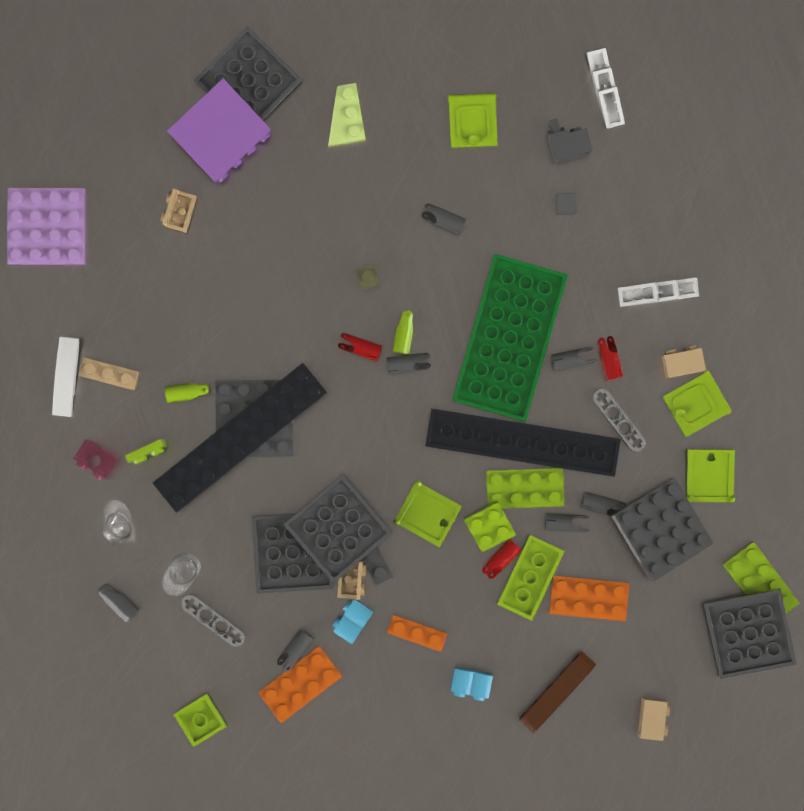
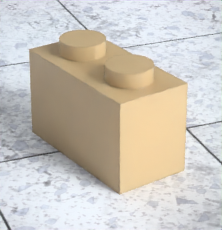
[661,345,706,379]
[638,697,670,741]

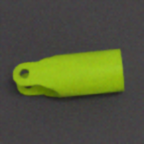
[392,310,413,355]
[165,383,209,403]

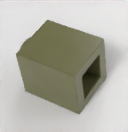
[356,265,380,290]

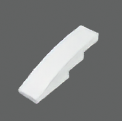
[586,47,625,129]
[618,277,699,307]
[52,335,79,417]

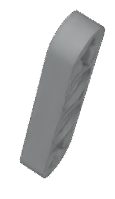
[592,389,646,452]
[181,594,245,647]

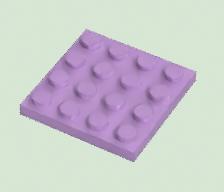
[7,188,85,265]

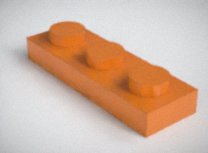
[387,614,447,652]

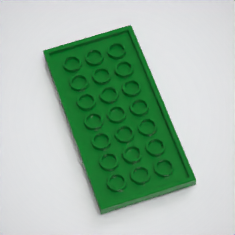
[452,254,568,422]

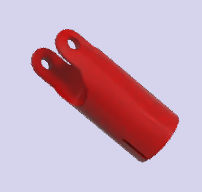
[338,333,383,362]
[598,336,624,381]
[482,539,522,579]

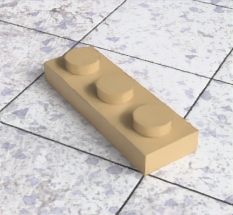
[78,357,140,391]

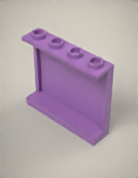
[167,78,271,182]

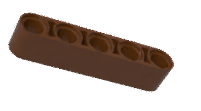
[519,651,596,733]

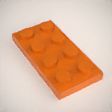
[549,575,630,621]
[258,645,342,723]

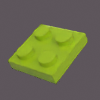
[125,439,168,464]
[464,501,516,552]
[173,693,227,747]

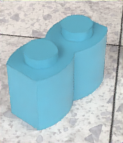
[332,599,374,644]
[451,667,493,701]

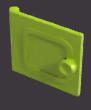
[447,93,498,148]
[663,370,732,437]
[686,449,735,502]
[393,480,462,548]

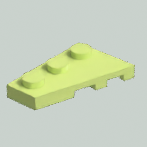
[328,83,366,147]

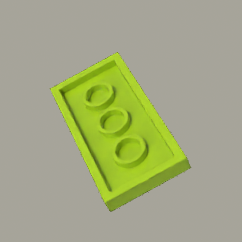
[486,468,565,509]
[497,534,565,621]
[722,541,800,613]

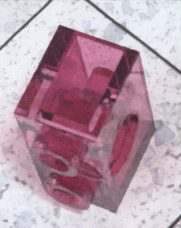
[73,439,120,481]

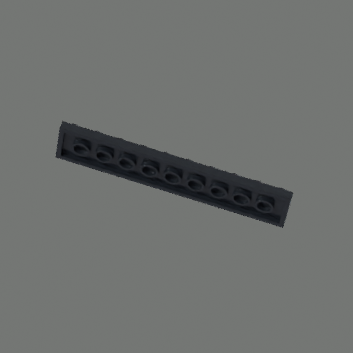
[152,363,327,513]
[425,408,621,477]

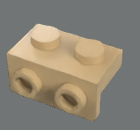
[161,188,197,233]
[337,560,366,600]

